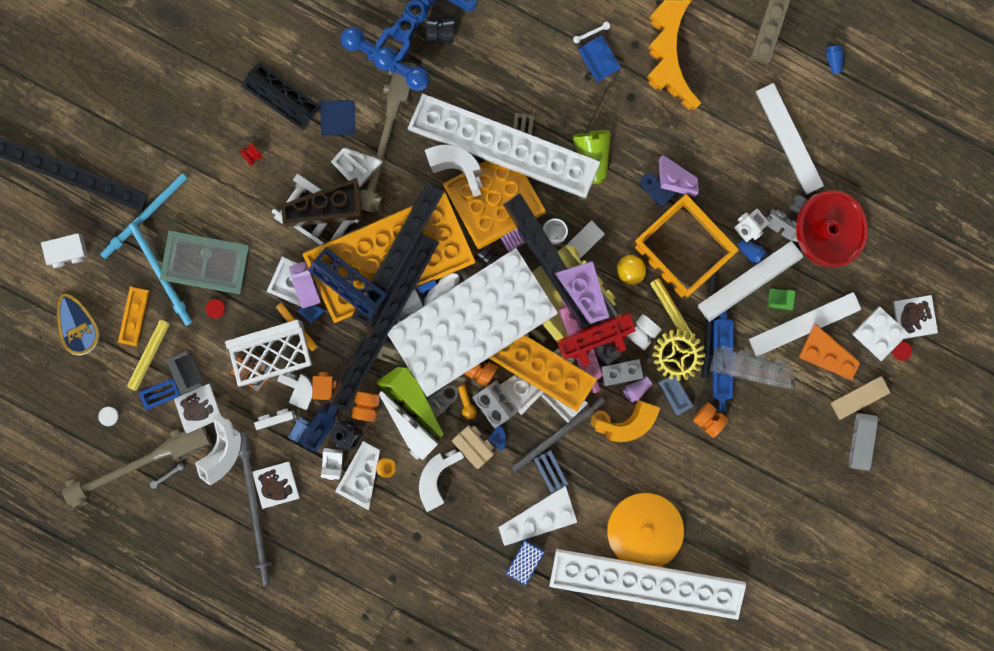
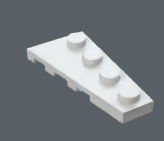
[500,349,575,415]
[498,486,577,546]

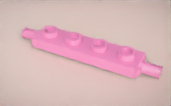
[559,298,603,393]

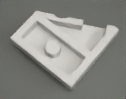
[331,148,383,188]

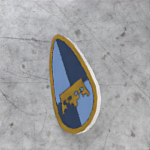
[57,293,100,355]

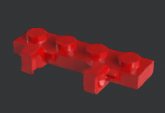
[557,312,636,367]

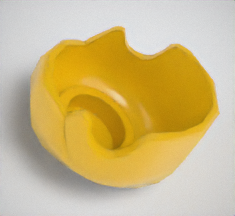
[616,255,646,285]

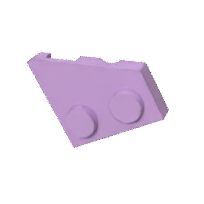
[659,155,699,197]

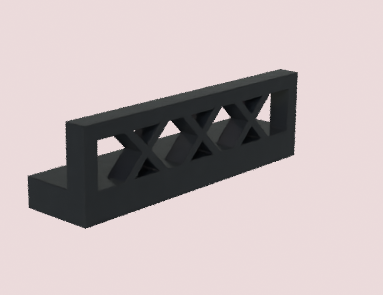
[242,63,321,131]

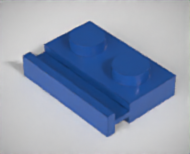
[578,35,621,83]

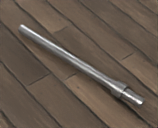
[511,397,606,473]

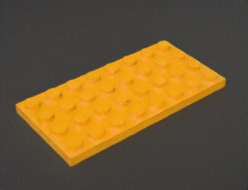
[303,192,476,323]

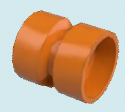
[464,361,498,387]
[351,391,380,422]
[692,402,729,438]

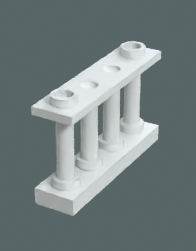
[272,174,361,245]

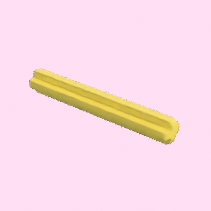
[650,278,696,347]
[127,320,169,390]

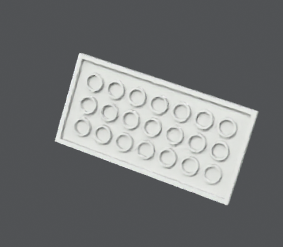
[388,248,558,397]

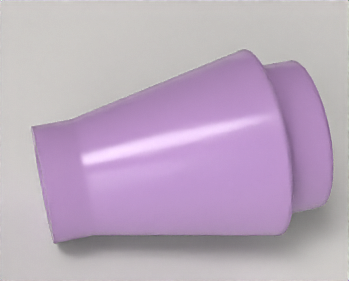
[623,376,652,403]

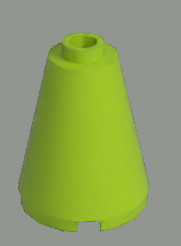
[573,130,611,184]

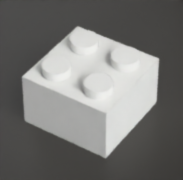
[852,306,909,361]

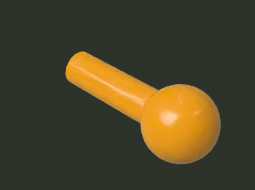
[457,384,477,419]

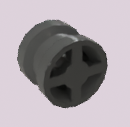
[788,195,808,214]

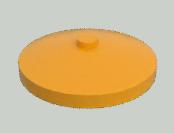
[607,493,684,567]

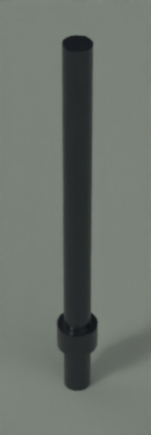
[701,264,717,379]

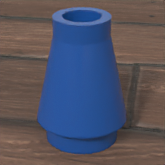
[825,45,844,74]
[737,239,767,264]

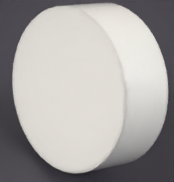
[98,407,119,426]

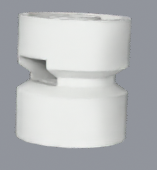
[543,219,568,245]
[626,314,661,350]

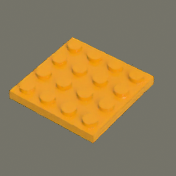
[443,160,546,250]

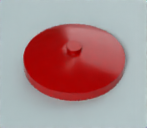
[796,190,868,268]

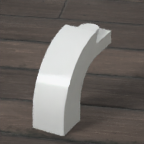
[425,145,483,197]
[195,414,241,485]
[419,449,464,512]

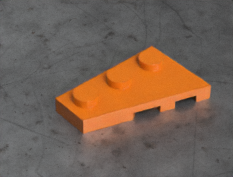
[799,323,860,380]

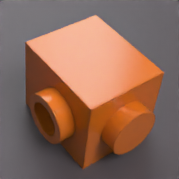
[312,372,337,400]

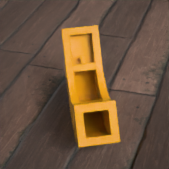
[590,400,660,442]

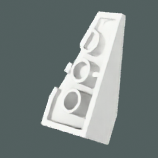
[379,390,439,460]

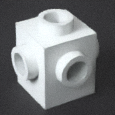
[734,209,769,242]

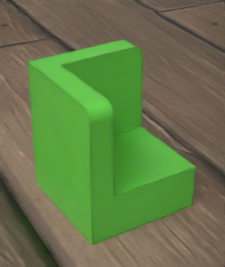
[767,289,795,310]

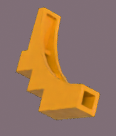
[647,0,701,110]

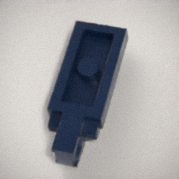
[299,401,339,453]

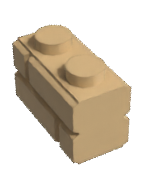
[452,425,494,469]

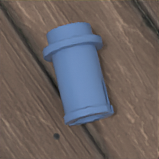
[288,417,310,442]

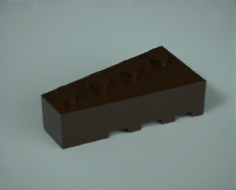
[281,178,363,227]

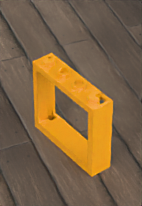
[635,194,739,298]

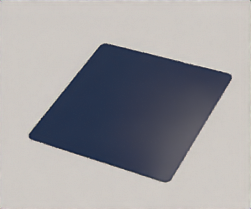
[320,100,355,135]

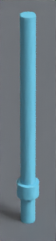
[100,173,188,259]
[128,222,192,326]

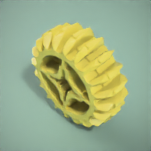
[653,329,705,381]

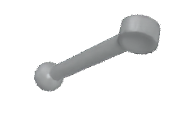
[150,463,185,489]

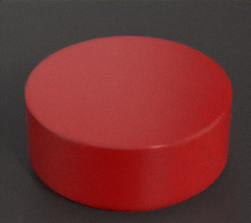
[205,299,226,318]
[891,342,912,361]

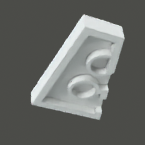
[335,441,380,510]

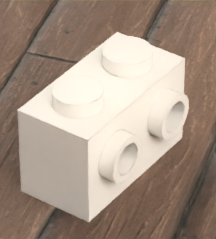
[41,233,88,268]

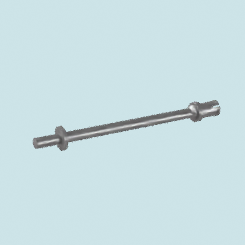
[238,433,272,586]

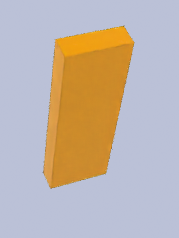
[118,286,150,347]

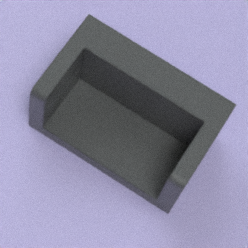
[166,350,205,395]

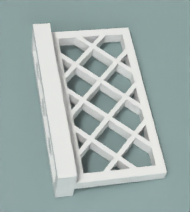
[225,320,312,387]

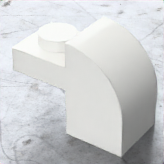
[277,372,313,410]

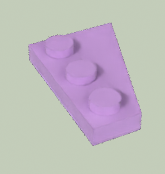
[555,262,609,323]

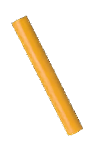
[275,303,318,351]

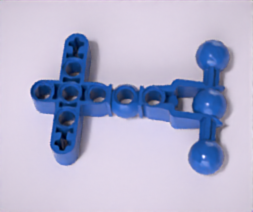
[340,0,478,91]

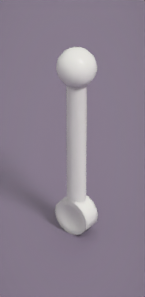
[573,22,610,43]

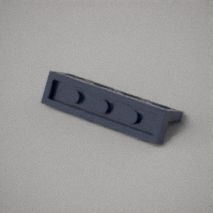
[308,247,387,318]

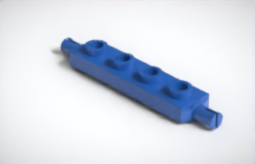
[713,310,733,411]

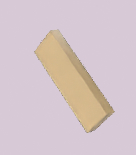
[830,376,890,420]

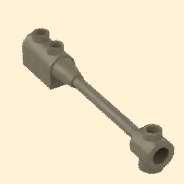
[360,61,418,213]
[62,426,213,509]

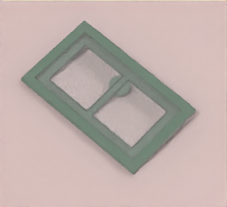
[160,231,249,294]

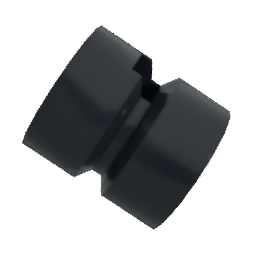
[426,17,454,43]

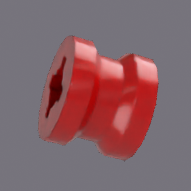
[239,142,263,166]

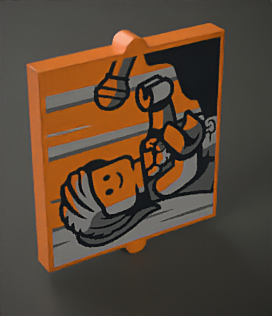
[230,348,276,392]

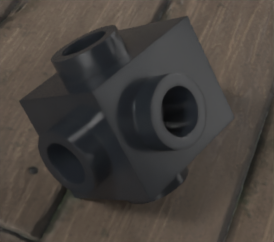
[329,420,364,451]

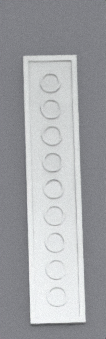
[408,94,601,199]
[549,549,746,620]

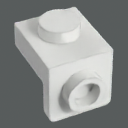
[321,448,343,480]

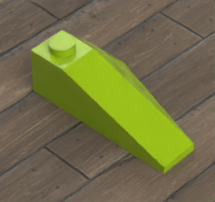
[376,367,444,437]

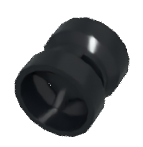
[475,245,501,268]

